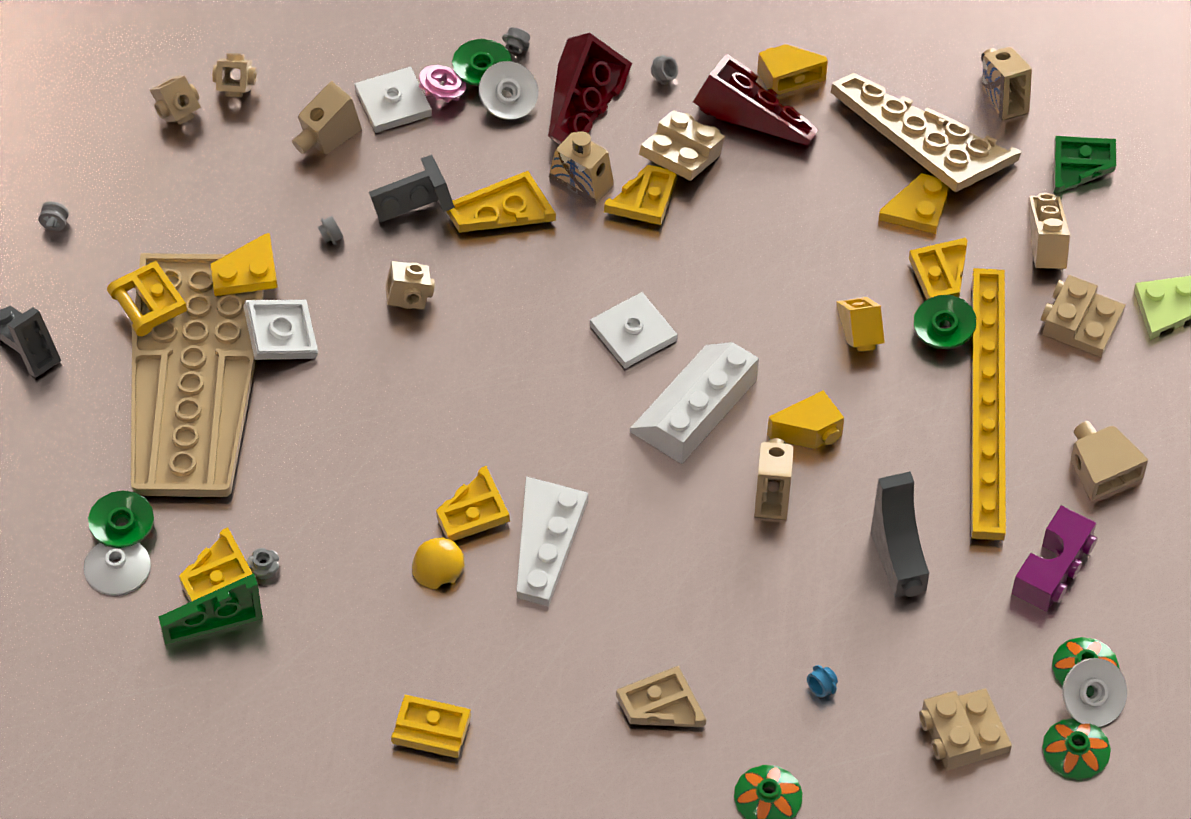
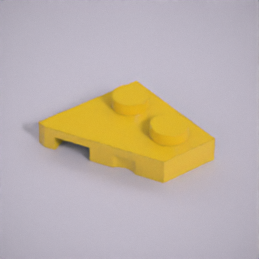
[604,165,677,225]
[210,233,277,296]
[909,238,967,299]

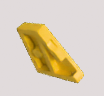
[878,173,950,234]
[436,466,510,541]
[179,527,253,602]

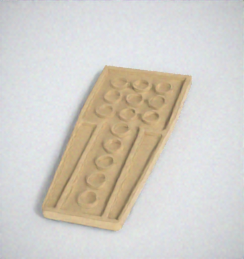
[131,253,264,497]

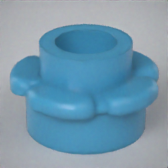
[807,665,838,698]

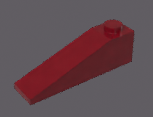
[548,33,632,145]
[693,54,818,145]

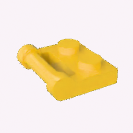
[107,261,187,336]

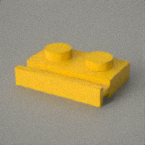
[391,695,471,758]

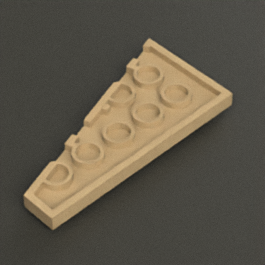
[830,73,1021,192]

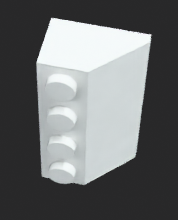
[630,342,759,464]

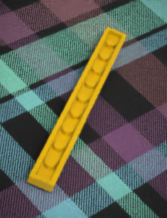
[971,268,1006,540]

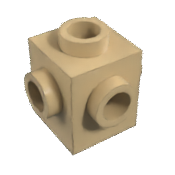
[212,53,257,97]
[150,75,201,124]
[385,261,435,309]

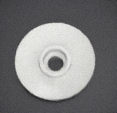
[479,61,538,120]
[84,543,151,596]
[1063,658,1127,727]

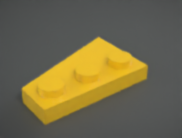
[446,171,556,233]

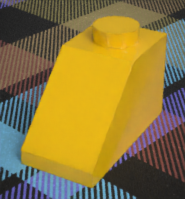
[757,44,828,95]
[836,297,885,351]
[767,390,844,449]

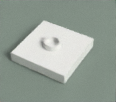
[355,67,432,133]
[590,292,678,369]
[243,300,318,360]

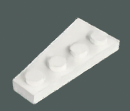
[517,476,588,607]

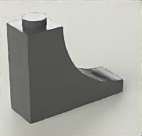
[870,471,930,598]

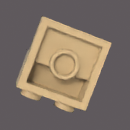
[639,111,725,181]
[1041,275,1126,357]
[919,688,1012,770]

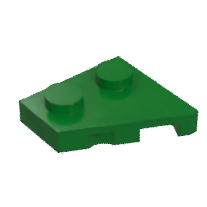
[1054,136,1116,193]

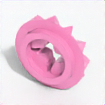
[419,65,466,103]

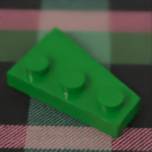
[158,573,263,645]

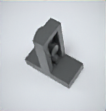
[369,154,455,222]
[0,305,61,378]

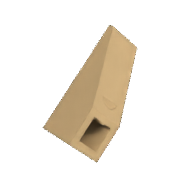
[1029,193,1070,269]

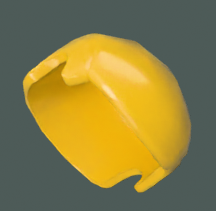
[411,538,465,590]

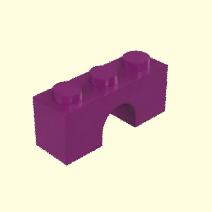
[1011,505,1097,612]

